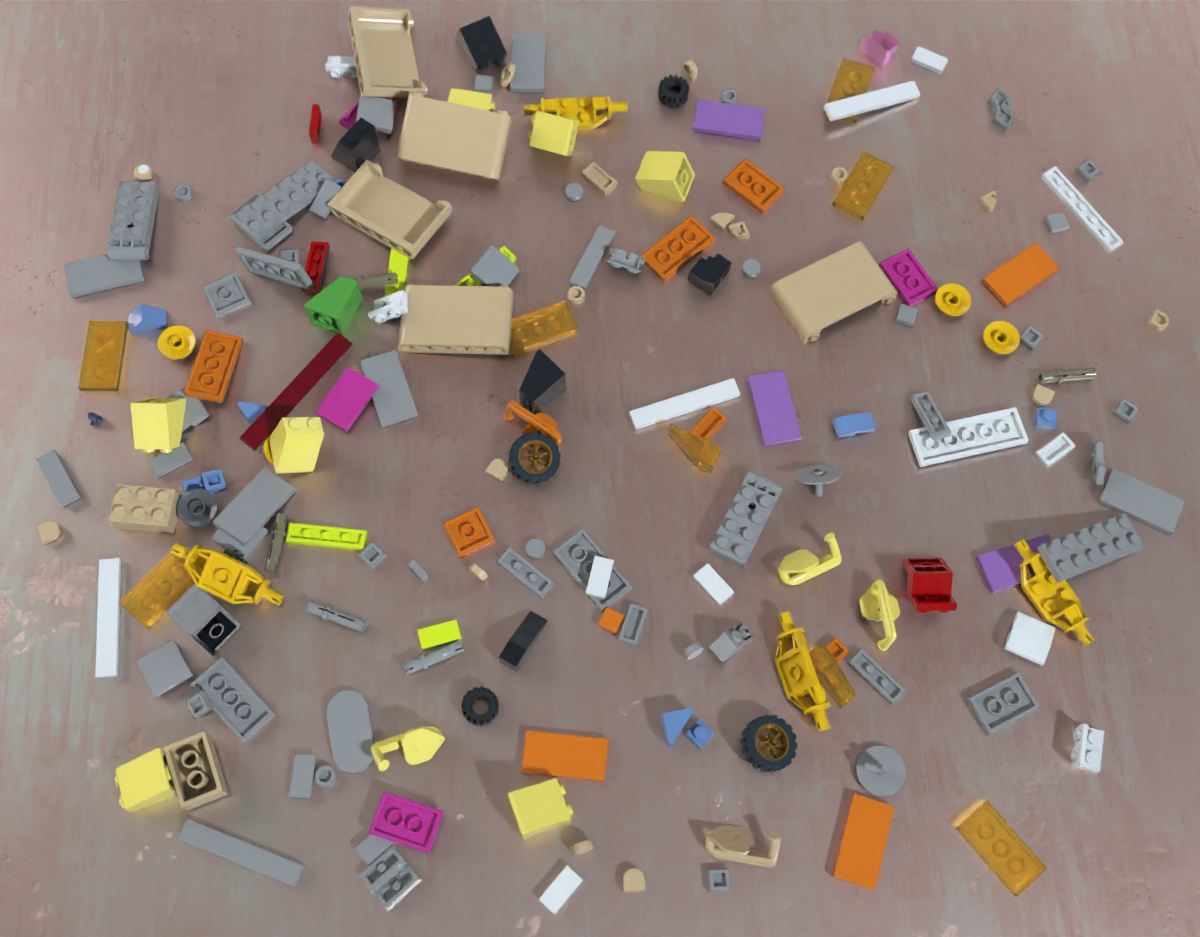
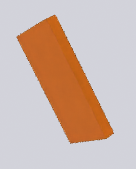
[641,215,716,282]
[982,243,1060,307]
[184,330,243,403]
[521,730,609,782]
[832,793,895,891]

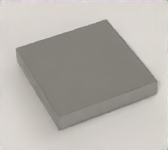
[202,272,251,319]

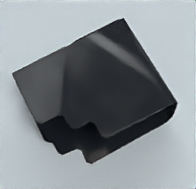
[687,254,732,296]

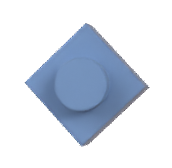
[1036,407,1057,429]
[685,719,714,749]

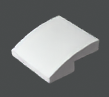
[1004,611,1055,666]

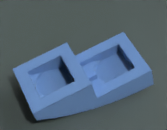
[832,412,876,437]
[182,469,226,494]

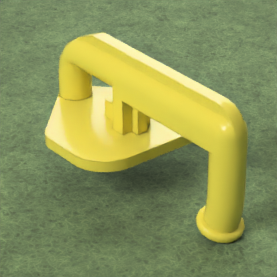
[778,533,842,585]
[859,579,900,651]
[371,726,445,771]

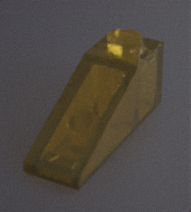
[668,424,723,473]
[809,643,857,708]

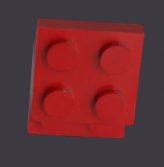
[903,557,957,613]

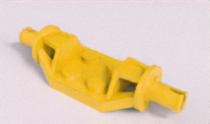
[524,95,628,130]
[1013,539,1095,646]
[170,542,285,607]
[774,612,831,732]

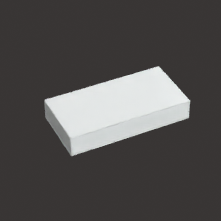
[910,46,948,75]
[1034,432,1076,468]
[586,556,614,599]
[693,563,734,606]
[539,866,583,914]

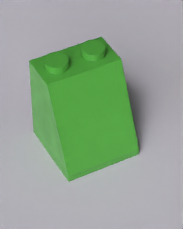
[304,276,363,336]

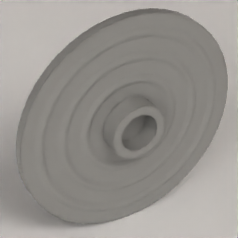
[795,465,841,497]
[856,746,906,796]

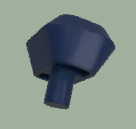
[88,412,103,426]

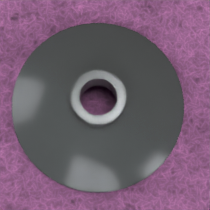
[177,489,218,527]

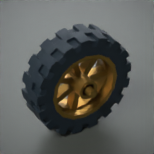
[508,432,561,484]
[740,715,798,773]

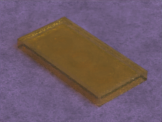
[823,58,875,124]
[832,151,895,220]
[509,301,579,358]
[78,321,128,391]
[119,554,203,630]
[956,800,1048,897]

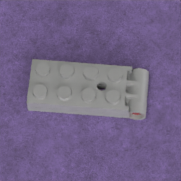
[107,182,159,260]
[708,470,784,569]

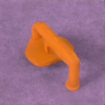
[504,401,562,449]

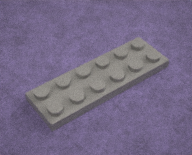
[230,160,336,242]
[1037,513,1145,583]

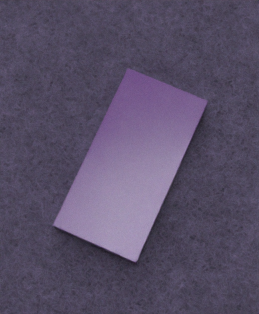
[693,99,765,141]
[747,370,802,446]
[976,534,1052,593]

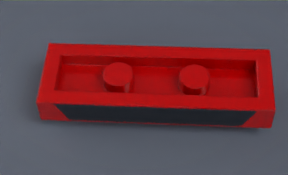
[300,241,330,293]

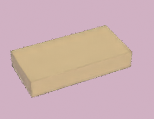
[581,161,618,196]

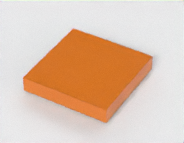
[443,507,495,558]

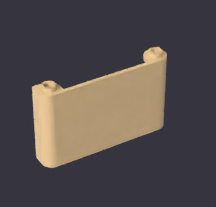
[348,6,428,98]
[396,92,512,181]
[327,160,452,259]
[770,241,898,343]
[397,284,514,355]

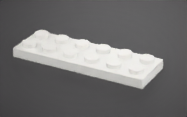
[908,407,1029,467]

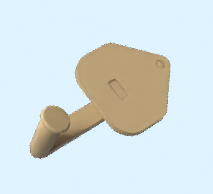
[705,825,782,867]

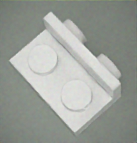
[325,56,358,78]
[368,290,408,323]
[1071,723,1104,773]

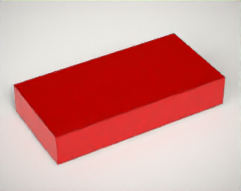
[309,104,322,144]

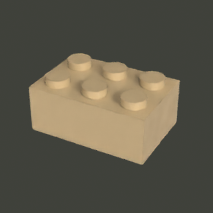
[108,484,181,534]
[163,731,229,811]

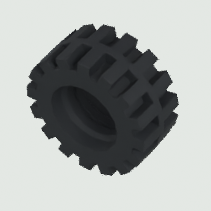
[658,75,689,108]
[461,686,499,726]

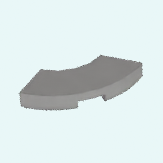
[988,88,1014,131]
[1091,436,1106,485]

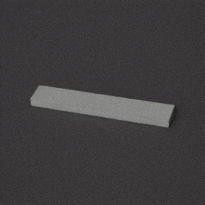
[177,819,304,887]

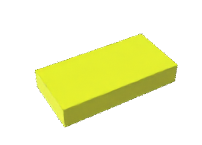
[417,619,462,650]

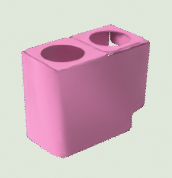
[859,30,899,68]

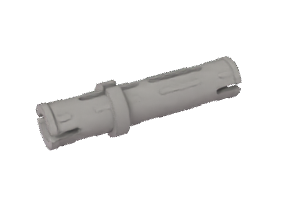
[306,600,367,633]
[402,640,464,675]

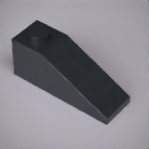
[499,611,548,672]

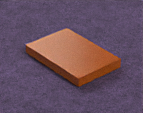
[722,159,785,213]

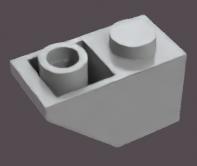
[709,622,755,662]

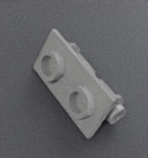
[607,247,646,273]

